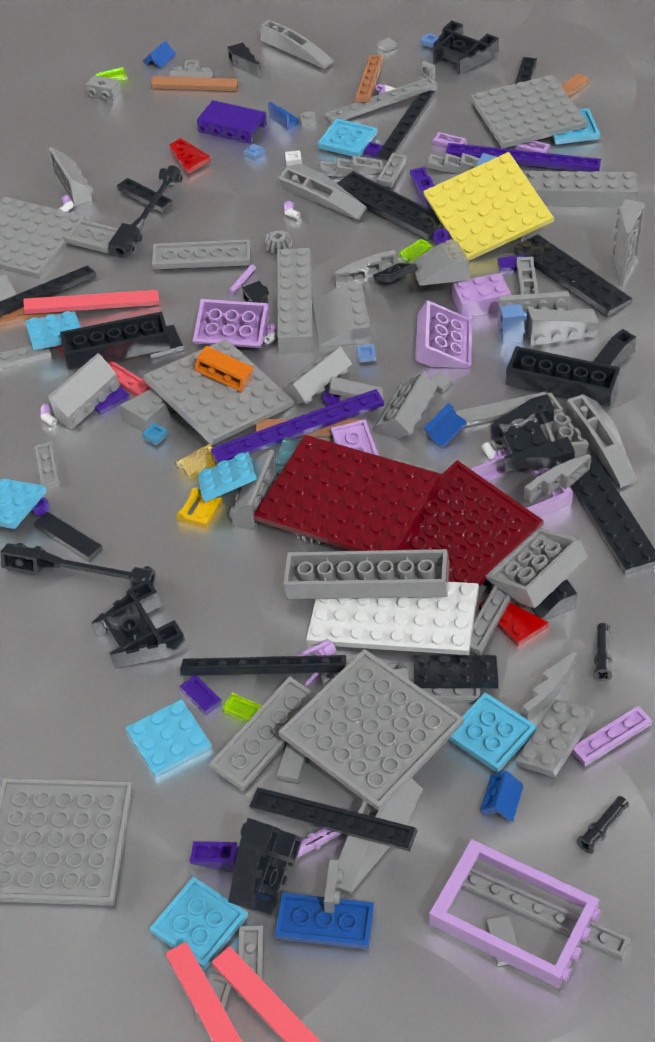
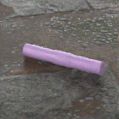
[228,264,256,295]

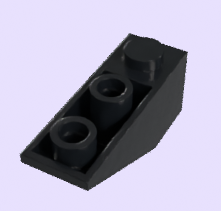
[227,43,261,77]
[593,329,637,366]

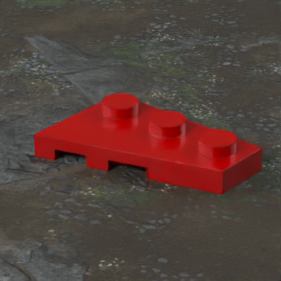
[169,138,211,175]
[479,599,549,647]

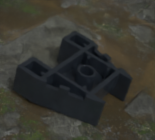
[433,20,499,75]
[490,394,575,471]
[92,579,187,669]
[228,818,303,915]

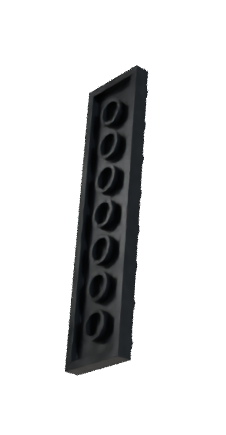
[337,171,445,240]
[514,234,633,316]
[570,453,655,575]

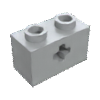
[86,75,121,102]

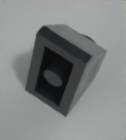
[242,281,269,303]
[531,580,578,621]

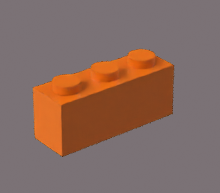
[194,346,254,392]

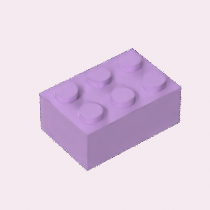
[452,273,511,318]

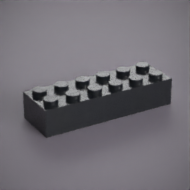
[60,311,171,370]
[505,346,620,407]

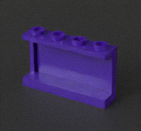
[197,100,267,144]

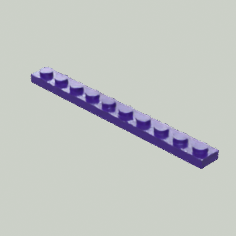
[446,143,601,172]
[211,389,384,464]

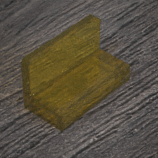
[174,444,217,480]

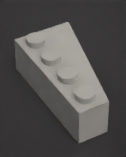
[526,306,599,346]
[120,388,177,432]
[533,393,589,458]

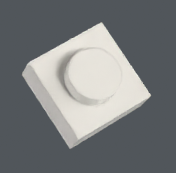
[285,150,302,166]

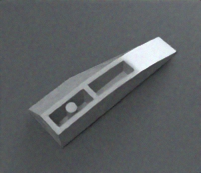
[260,20,333,69]
[278,164,367,220]
[565,394,637,488]
[337,778,423,894]

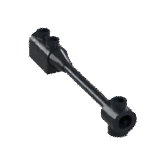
[108,165,183,258]
[0,543,156,587]

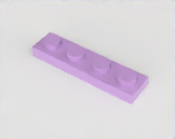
[571,706,652,767]

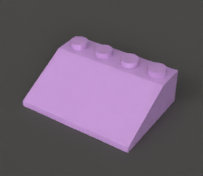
[193,299,270,348]
[415,300,472,368]

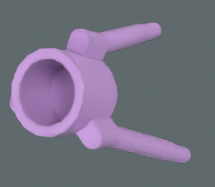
[296,639,336,686]

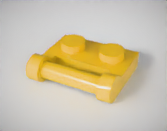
[176,488,223,529]

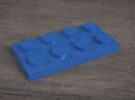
[275,892,374,950]

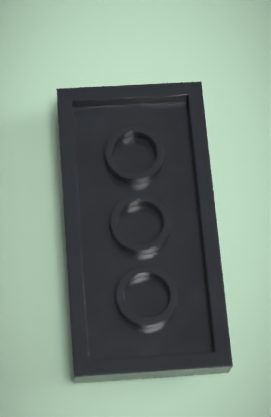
[414,655,499,689]

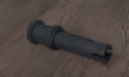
[593,623,613,681]
[577,796,629,854]

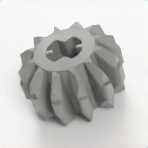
[264,229,292,255]

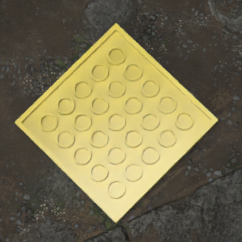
[423,152,554,261]

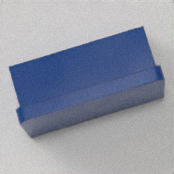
[143,41,176,68]
[268,102,299,130]
[423,403,467,448]
[479,770,523,822]

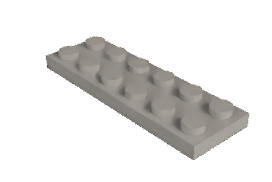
[152,239,251,270]
[209,676,317,791]

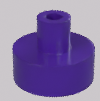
[433,228,451,244]
[322,389,340,407]
[31,497,50,516]

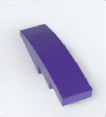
[410,167,436,211]
[189,841,239,873]

